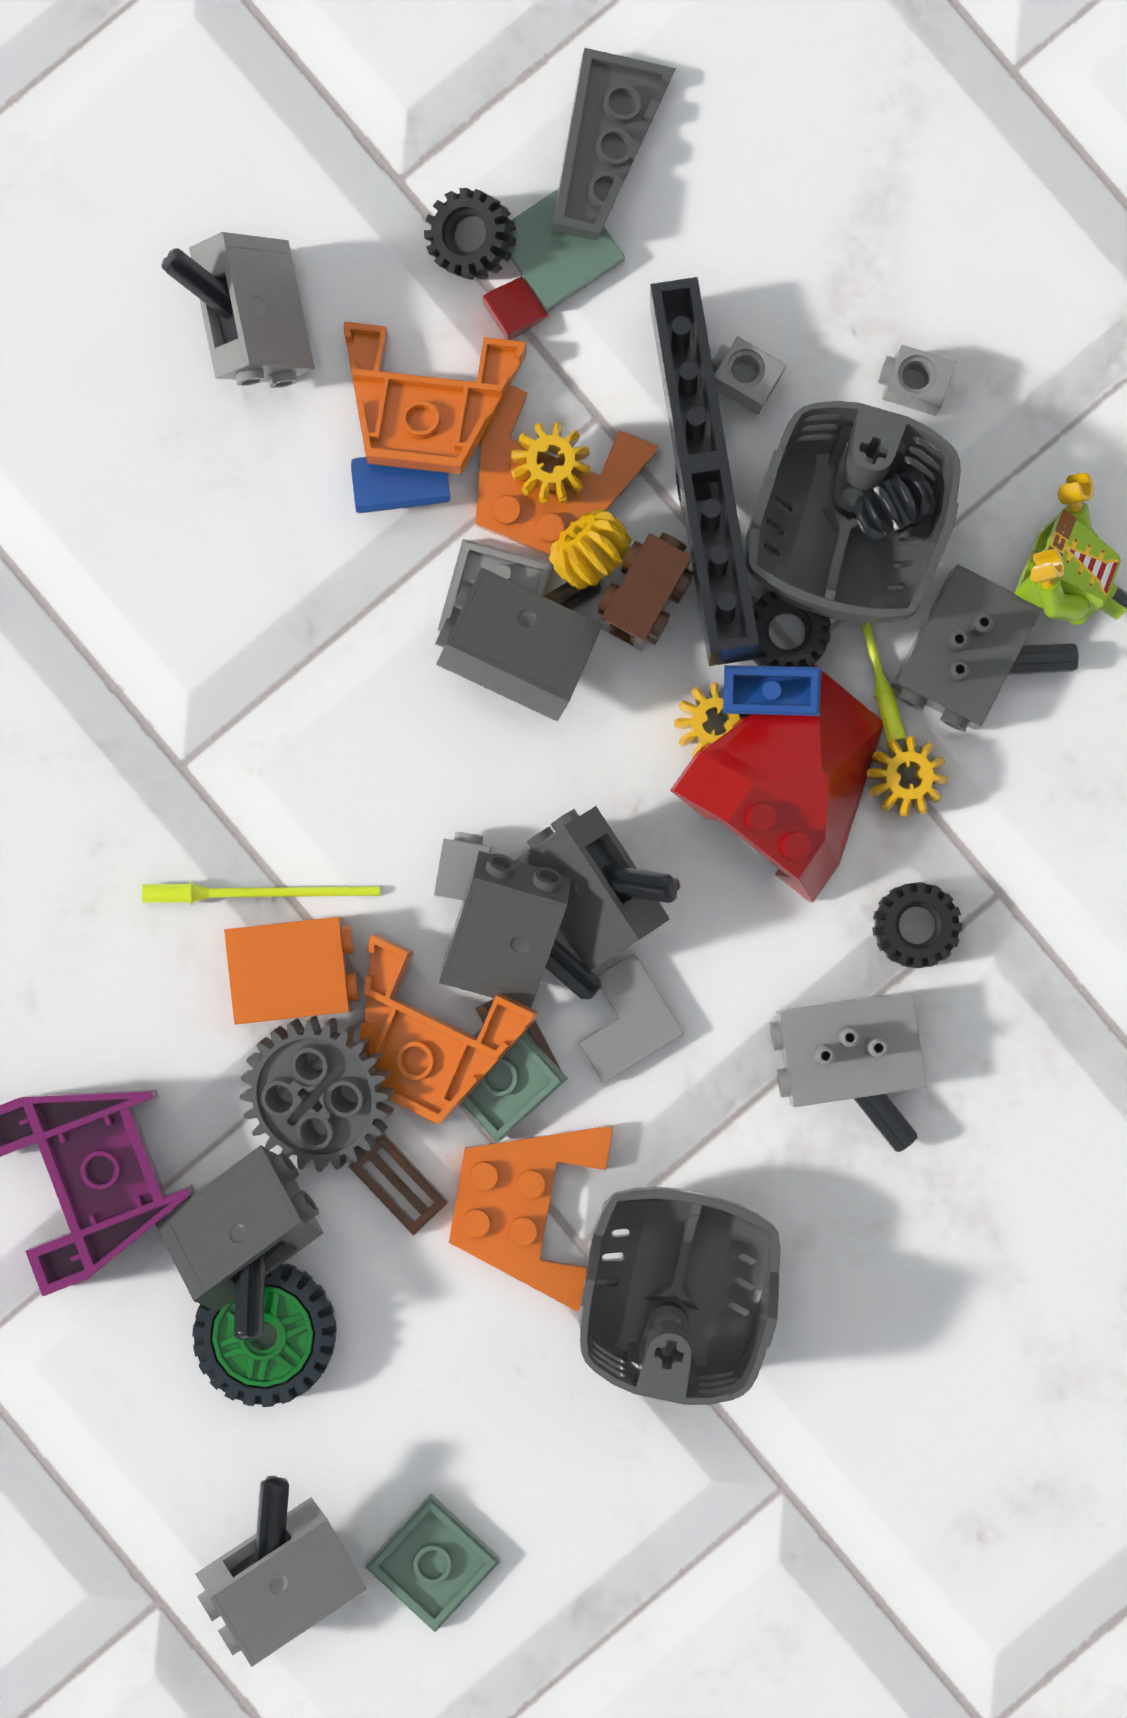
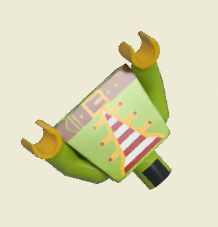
[1014,472,1127,625]

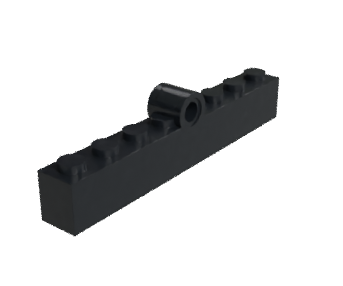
[650,277,759,666]

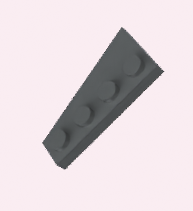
[551,48,676,241]

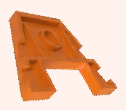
[343,322,527,475]
[476,385,658,557]
[359,934,539,1124]
[449,1125,613,1311]

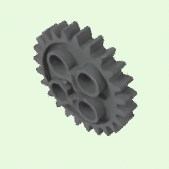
[240,1016,395,1172]

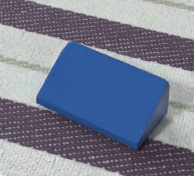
[351,457,450,514]
[723,665,821,716]

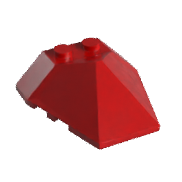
[670,665,883,903]

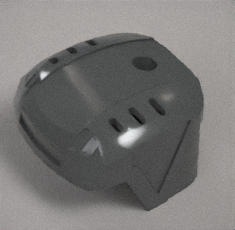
[745,401,961,625]
[579,1186,781,1405]

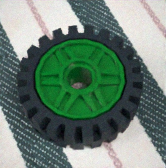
[192,1263,337,1407]

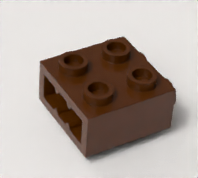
[597,532,694,651]

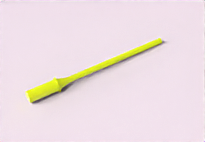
[861,623,906,741]
[142,881,380,905]

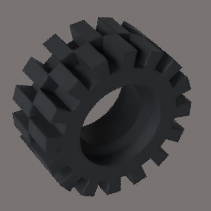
[424,188,516,280]
[753,592,831,667]
[872,882,963,968]

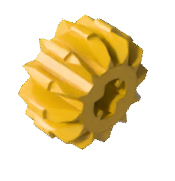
[511,422,591,504]
[549,508,632,589]
[674,682,741,758]
[866,736,948,817]

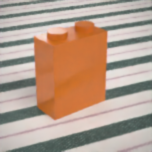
[224,917,360,1025]

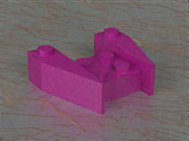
[0,1090,194,1297]

